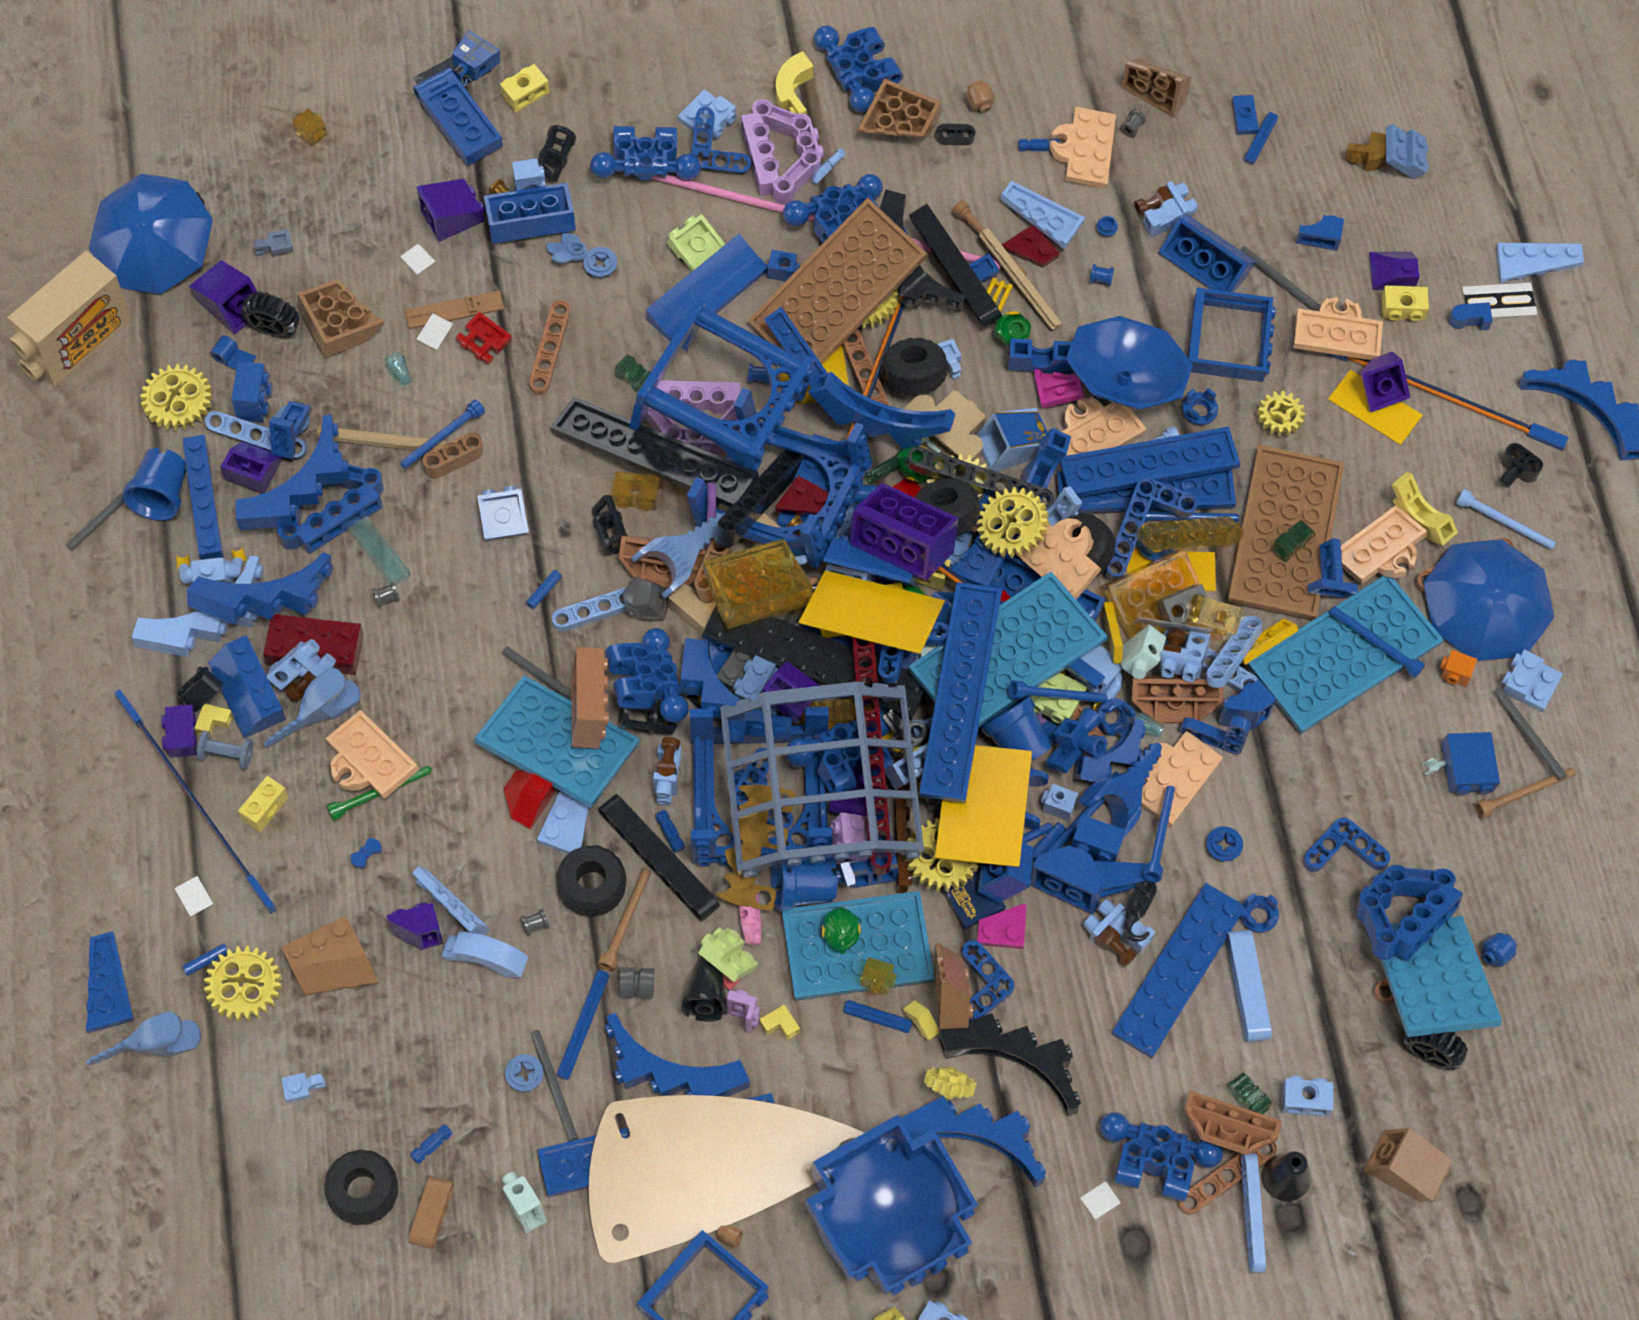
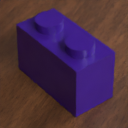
[161,704,197,758]

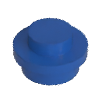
[1097,216,1118,237]

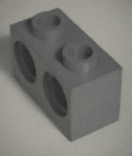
[1156,584,1212,625]

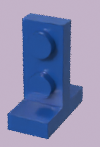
[269,401,311,459]
[1308,538,1358,599]

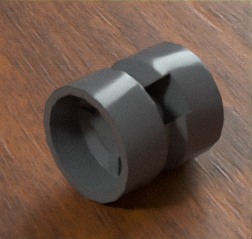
[620,967,654,999]

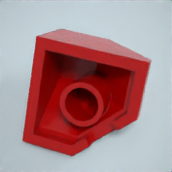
[503,770,555,830]

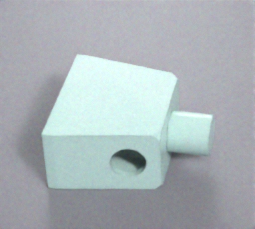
[1121,624,1166,679]
[502,1172,547,1234]

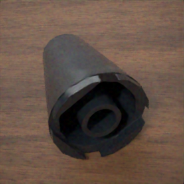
[681,956,728,1022]
[1263,1151,1311,1202]

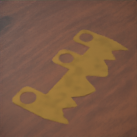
[716,784,796,911]

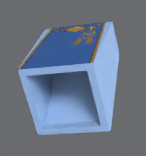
[976,408,1048,472]

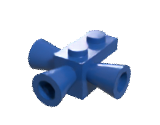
[1042,708,1107,773]

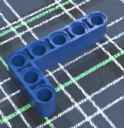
[1103,478,1198,582]

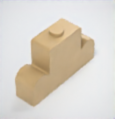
[904,391,985,462]

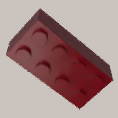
[263,614,364,676]

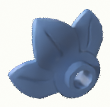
[546,232,587,263]

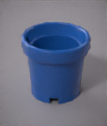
[122,448,187,521]
[980,695,1053,760]
[771,850,838,911]

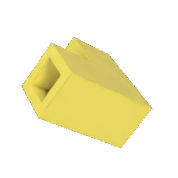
[194,704,233,735]
[903,1000,939,1040]
[759,1004,800,1040]

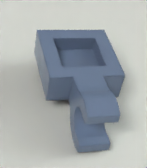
[254,229,293,256]

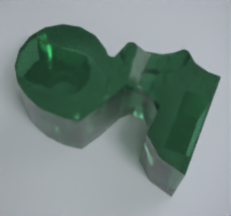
[615,354,651,392]
[1271,520,1315,563]
[1227,1072,1272,1115]

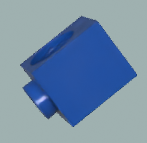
[768,249,800,282]

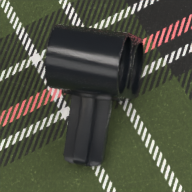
[1499,443,1543,488]
[177,666,223,711]
[882,709,927,756]

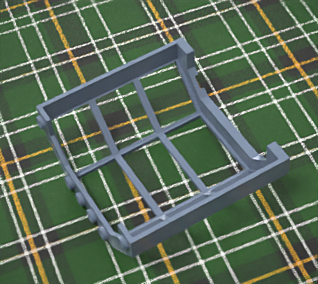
[720,682,924,878]

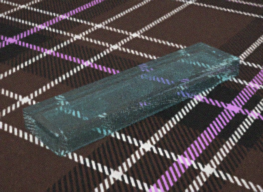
[346,514,411,585]

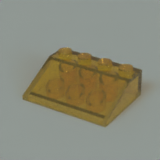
[702,539,813,629]
[1100,550,1211,640]

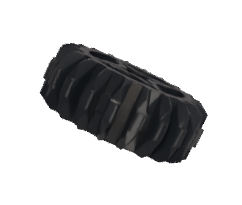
[241,291,300,338]
[1403,1032,1468,1071]

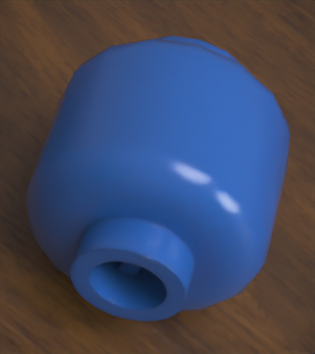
[1482,932,1517,967]

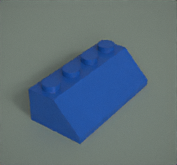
[484,183,576,244]
[1159,215,1256,292]
[823,535,918,587]
[208,635,286,738]

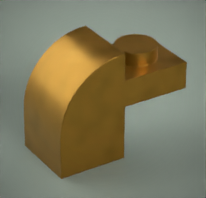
[1345,132,1386,171]

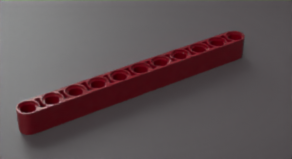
[853,637,892,875]

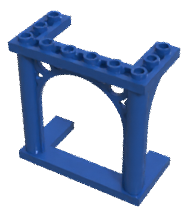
[629,298,815,472]
[687,388,872,569]
[690,707,832,866]

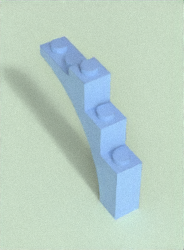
[132,555,264,657]

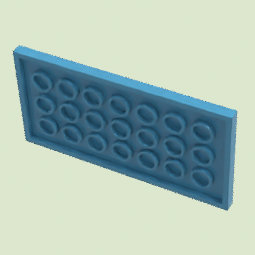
[908,571,1108,727]
[1246,576,1444,734]

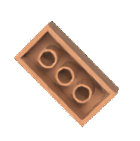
[571,647,609,749]

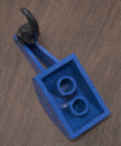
[1030,846,1164,942]

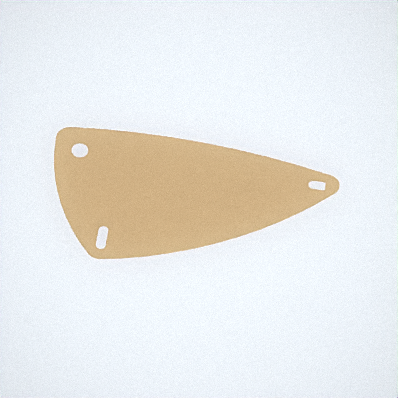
[589,1095,864,1263]

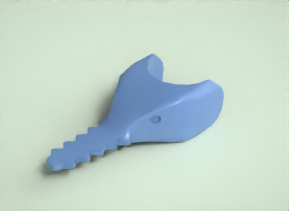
[631,513,725,599]
[263,668,361,748]
[86,1012,201,1065]

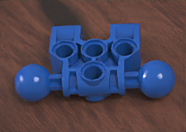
[813,25,903,113]
[590,126,701,181]
[783,174,883,243]
[605,628,688,723]
[786,710,895,793]
[1100,1112,1223,1202]

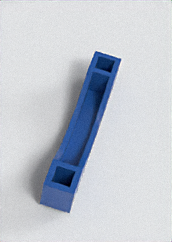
[182,435,225,560]

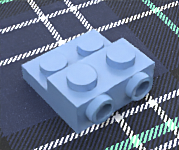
[678,89,737,141]
[1502,649,1563,713]

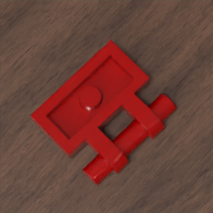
[456,312,512,364]

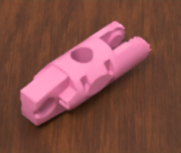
[739,894,762,946]

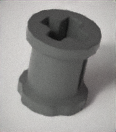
[1120,109,1146,138]
[372,581,400,607]
[520,909,549,936]

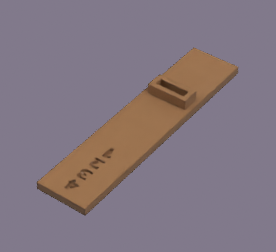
[405,290,504,330]

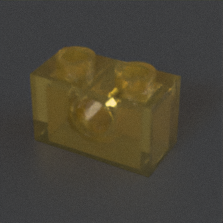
[612,471,660,511]
[1188,594,1244,636]

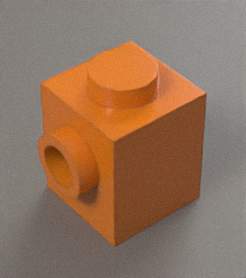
[1440,650,1477,687]

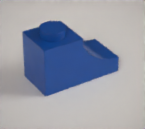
[1296,215,1344,251]

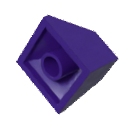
[1369,251,1420,290]
[1360,351,1411,412]

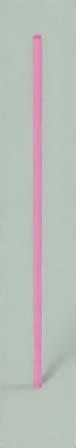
[622,171,1001,270]

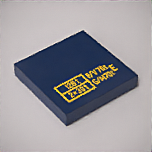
[943,870,1006,930]

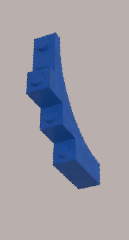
[1519,359,1639,461]
[809,372,956,449]
[236,415,349,530]
[187,552,333,624]
[680,638,792,742]
[604,1013,750,1097]
[900,1096,1046,1187]

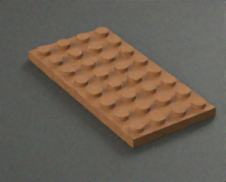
[748,198,928,364]
[1227,445,1344,620]

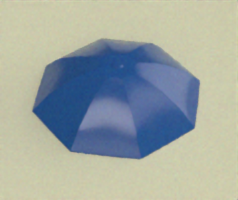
[89,174,213,294]
[1066,316,1193,410]
[1423,539,1554,661]

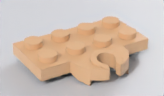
[1049,107,1116,188]
[1293,297,1383,360]
[1061,397,1147,456]
[1341,505,1427,585]
[1015,518,1101,599]
[325,710,419,799]
[1141,731,1223,828]

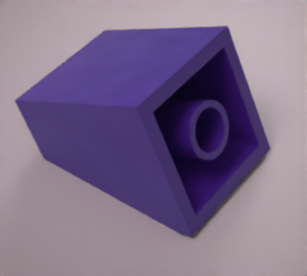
[416,179,486,242]
[189,260,258,335]

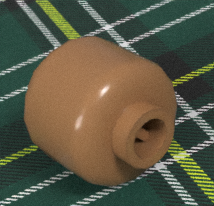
[965,80,995,113]

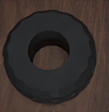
[882,338,947,396]
[915,478,980,538]
[1066,513,1116,576]
[557,845,627,917]
[324,1149,398,1225]

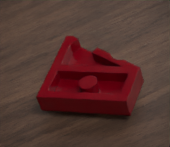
[1002,224,1060,268]
[775,475,832,515]

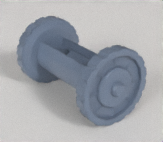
[197,730,253,770]

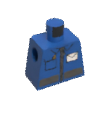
[452,30,501,80]

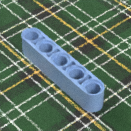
[1226,930,1272,1042]

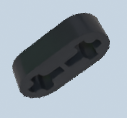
[936,124,976,146]

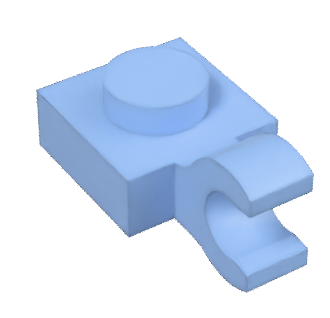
[938,339,962,379]
[281,1072,326,1103]

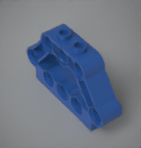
[277,465,384,554]
[1356,865,1463,961]

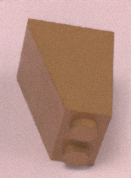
[1363,1128,1453,1202]

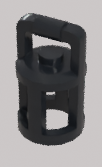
[538,125,576,182]
[592,495,628,555]
[618,702,677,734]

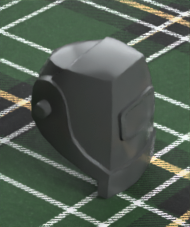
[623,577,669,622]

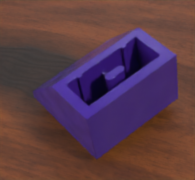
[220,441,283,493]
[761,661,820,724]
[387,902,444,950]

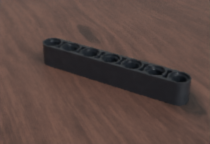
[909,203,1002,328]
[905,446,1054,510]
[715,450,802,548]
[598,794,720,922]

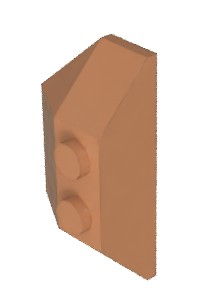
[619,536,707,588]
[1132,675,1224,723]
[1184,1091,1282,1155]

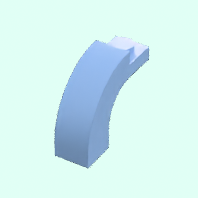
[1015,486,1082,540]
[441,931,528,978]

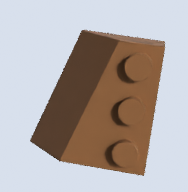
[1121,59,1192,118]
[857,79,941,138]
[297,279,384,357]
[281,916,379,996]
[934,944,973,1029]

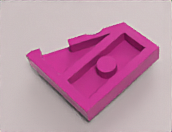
[1034,369,1085,409]
[977,904,1027,949]

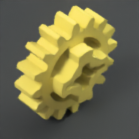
[1257,391,1306,437]
[924,1066,977,1099]

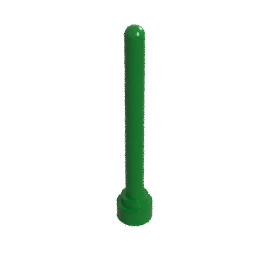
[326,766,432,822]

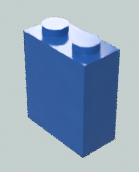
[1441,732,1500,795]

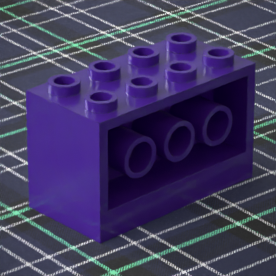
[850,483,959,580]

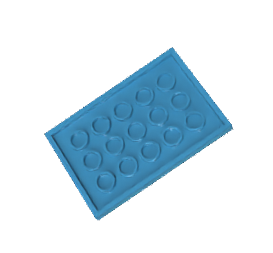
[474,675,640,808]
[782,891,935,1000]
[1380,916,1502,1037]

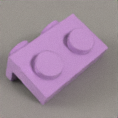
[830,813,870,864]
[727,990,760,1033]

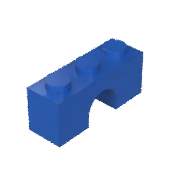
[1008,338,1073,374]

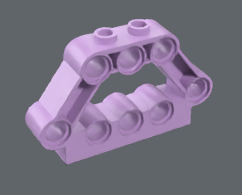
[741,99,824,204]
[644,380,755,454]

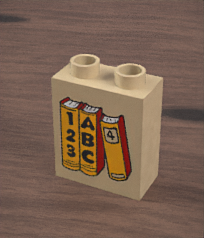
[7,250,132,387]

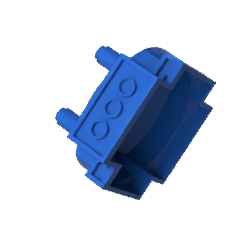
[805,1115,978,1296]

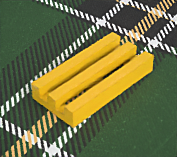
[987,277,1013,322]

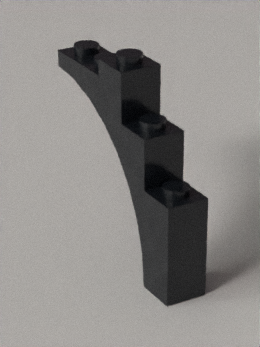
[880,189,966,310]
[938,1013,1081,1116]

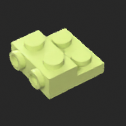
[666,214,725,271]
[1031,673,1088,724]
[698,927,759,982]

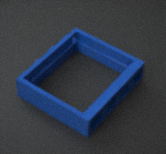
[1188,287,1276,382]
[637,1230,769,1320]

